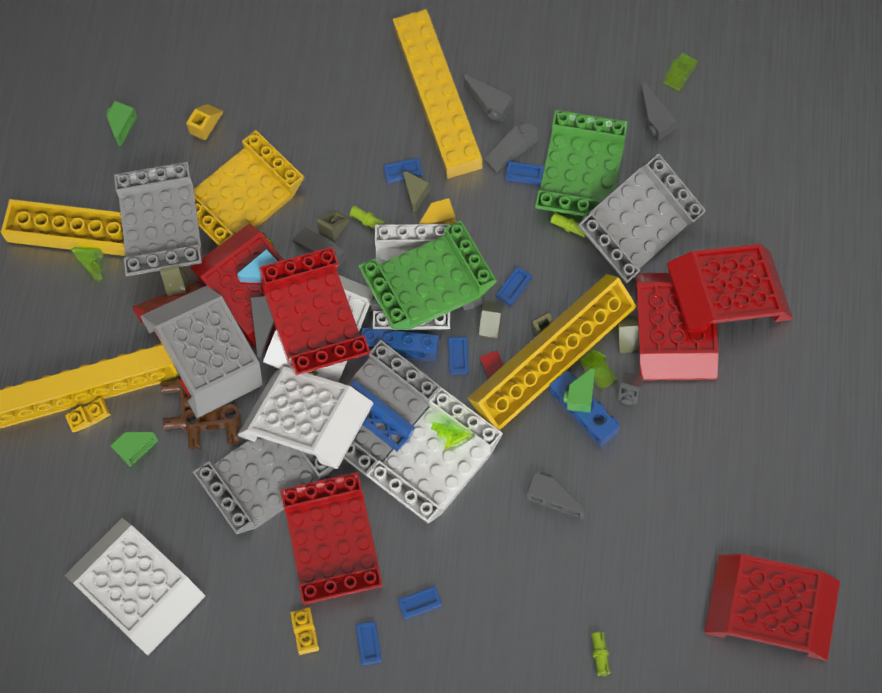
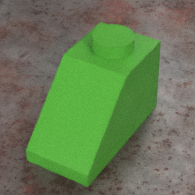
[106,101,137,146]
[564,369,595,413]
[110,432,158,467]

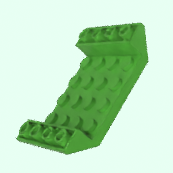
[535,110,628,216]
[358,221,497,330]

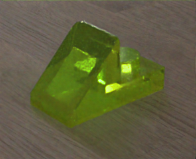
[664,53,698,91]
[71,247,104,282]
[579,350,617,391]
[431,422,475,451]

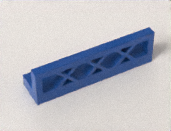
[350,380,415,452]

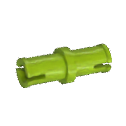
[349,205,387,229]
[551,212,586,238]
[591,632,610,676]

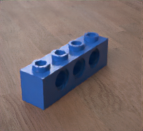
[361,328,439,362]
[549,371,619,447]

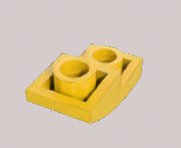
[65,398,111,432]
[290,607,319,655]

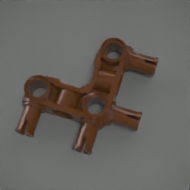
[160,377,241,450]

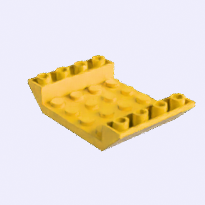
[194,130,304,246]

